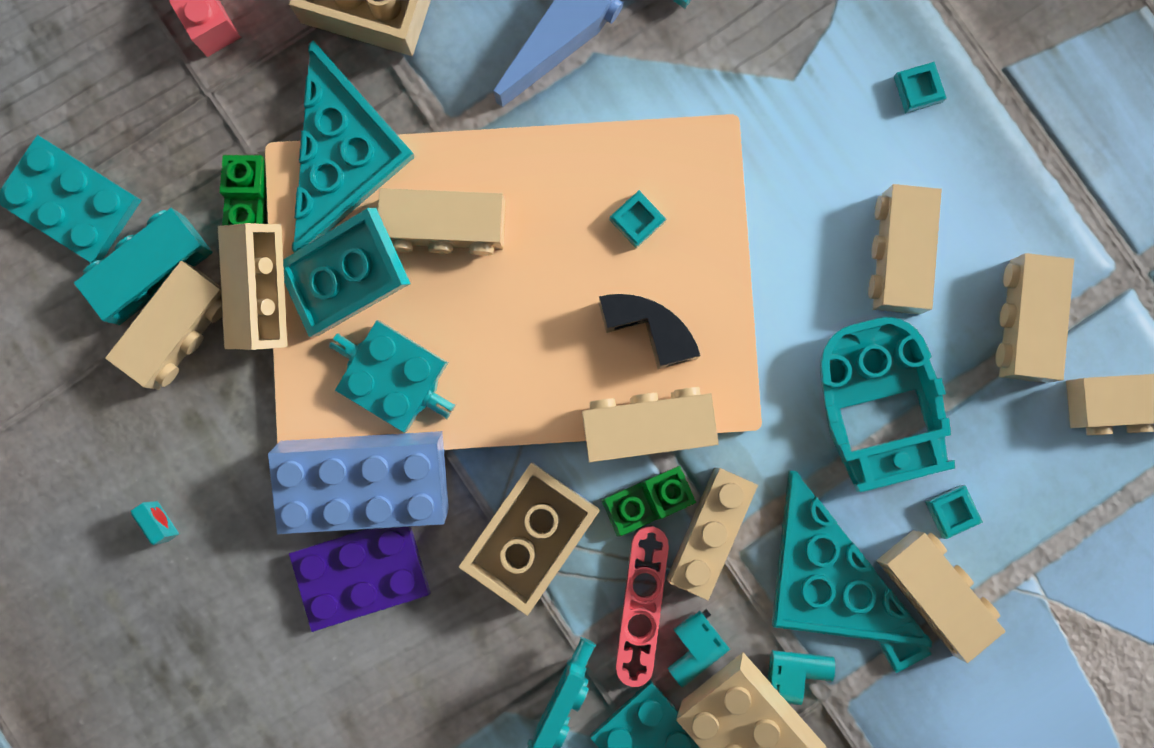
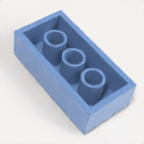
[268,431,449,534]

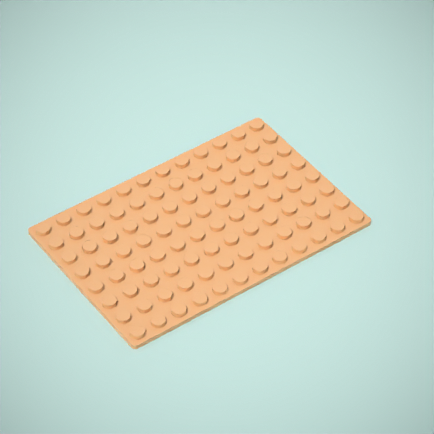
[265,114,762,450]

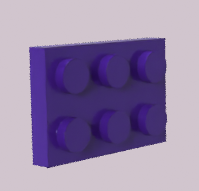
[289,526,431,632]

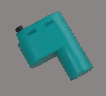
[667,609,730,688]
[768,650,836,705]

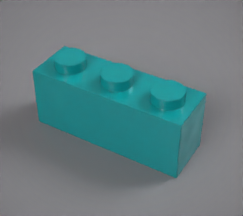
[74,208,213,325]

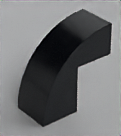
[599,294,701,369]

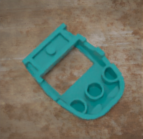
[820,317,956,492]

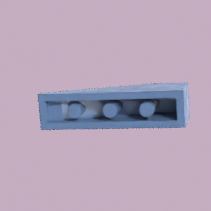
[493,0,624,107]

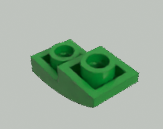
[219,155,267,226]
[601,466,697,537]

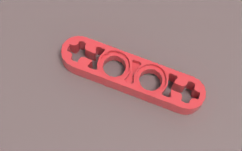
[616,525,669,687]

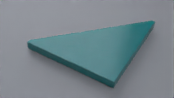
[292,40,415,253]
[772,470,932,648]

